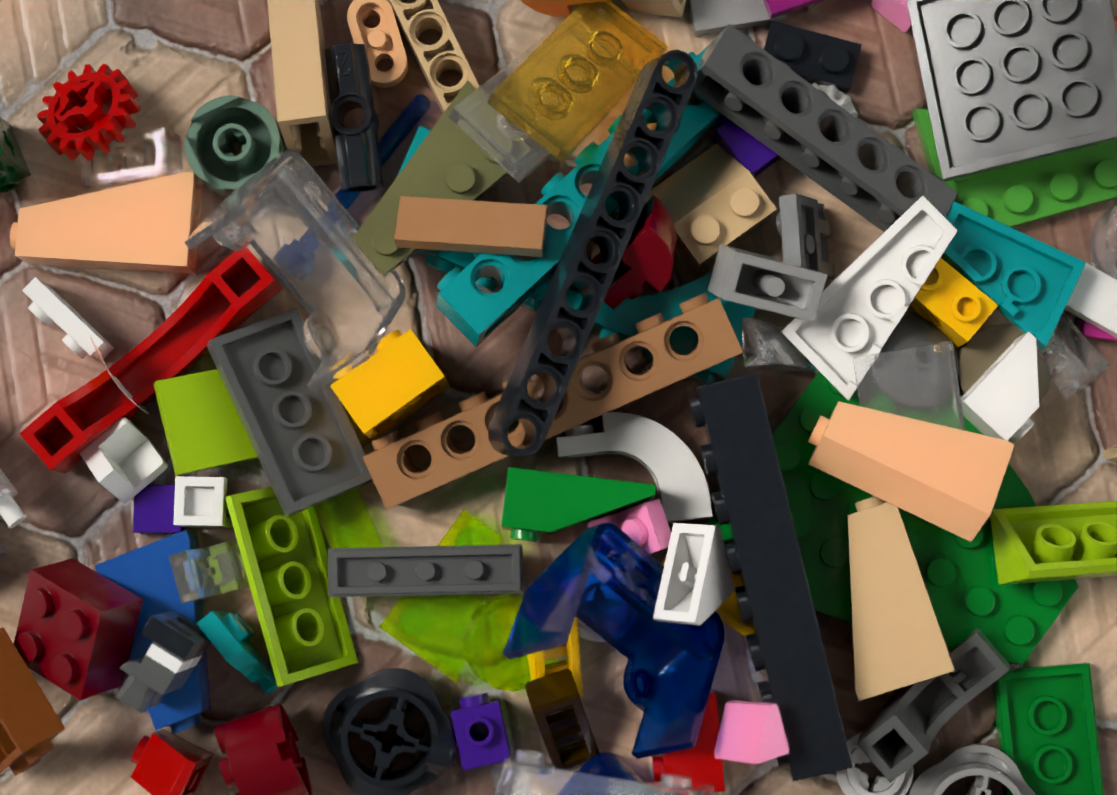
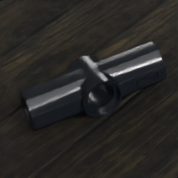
[325,43,384,193]

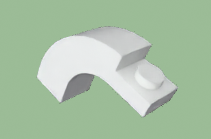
[556,412,712,523]

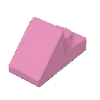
[587,498,671,569]

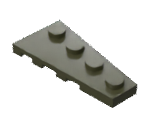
[352,80,530,278]

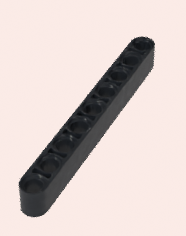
[488,50,698,457]

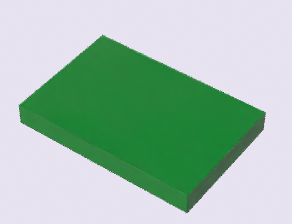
[992,662,1104,795]

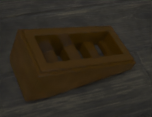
[525,669,601,772]

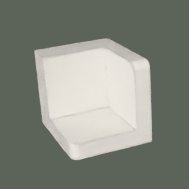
[79,417,168,504]
[174,476,232,528]

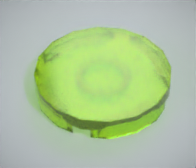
[463,593,559,692]

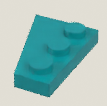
[941,201,1086,351]

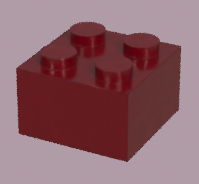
[14,558,143,701]

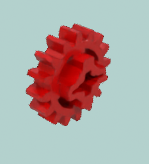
[37,64,140,161]

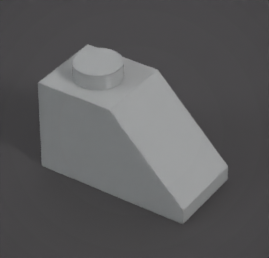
[707,244,827,322]

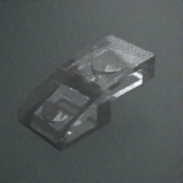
[168,540,250,604]

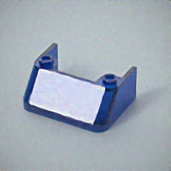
[503,523,725,759]

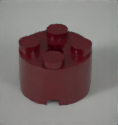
[214,704,312,795]

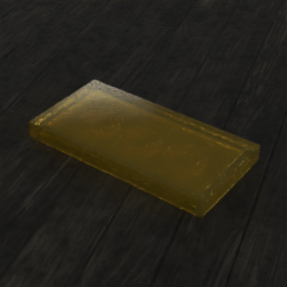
[487,1,668,163]

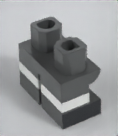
[116,611,211,713]

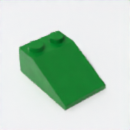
[501,467,656,543]

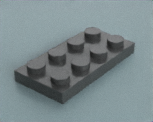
[207,308,373,518]

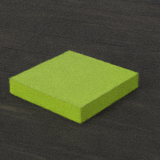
[153,369,258,476]

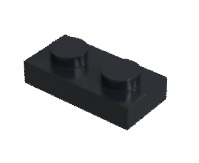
[763,21,862,93]

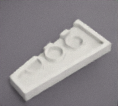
[781,195,958,401]

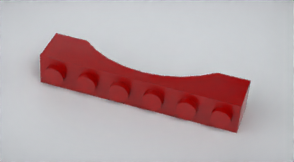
[19,244,283,474]

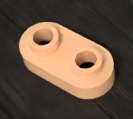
[347,0,408,88]

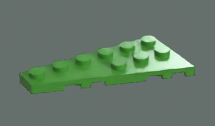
[912,108,1117,228]

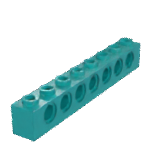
[436,44,723,347]

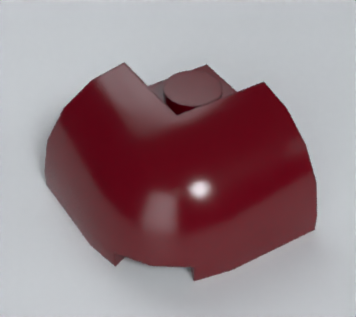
[590,195,677,310]

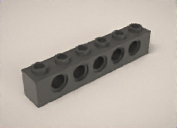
[692,24,957,232]

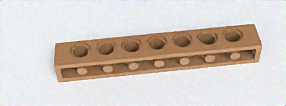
[363,293,743,510]

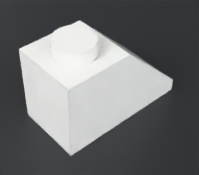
[953,332,1039,443]

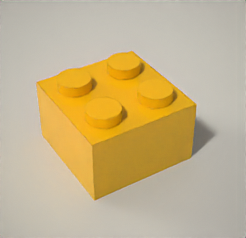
[330,329,450,441]

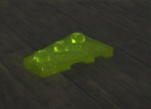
[379,510,503,683]

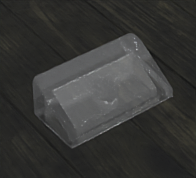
[741,318,817,374]

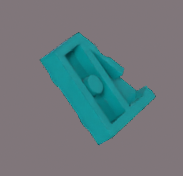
[196,611,278,695]

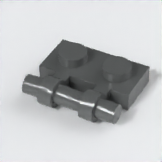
[776,193,835,291]

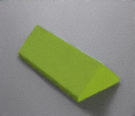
[225,487,358,687]
[990,501,1117,585]

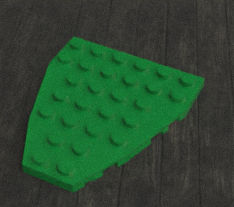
[704,350,1079,664]

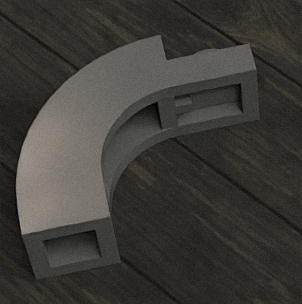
[857,628,1010,783]

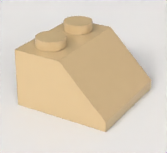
[645,144,777,273]

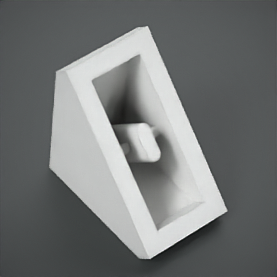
[653,523,735,626]

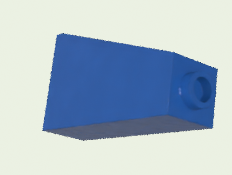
[95,530,211,734]

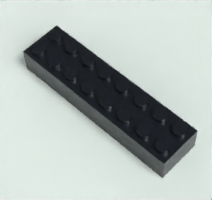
[688,373,853,782]

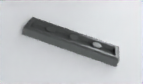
[328,544,523,597]

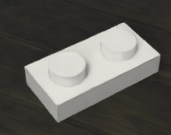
[22,277,115,361]

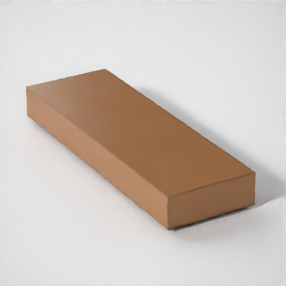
[394,196,548,257]

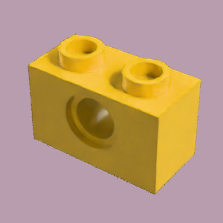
[908,257,998,349]

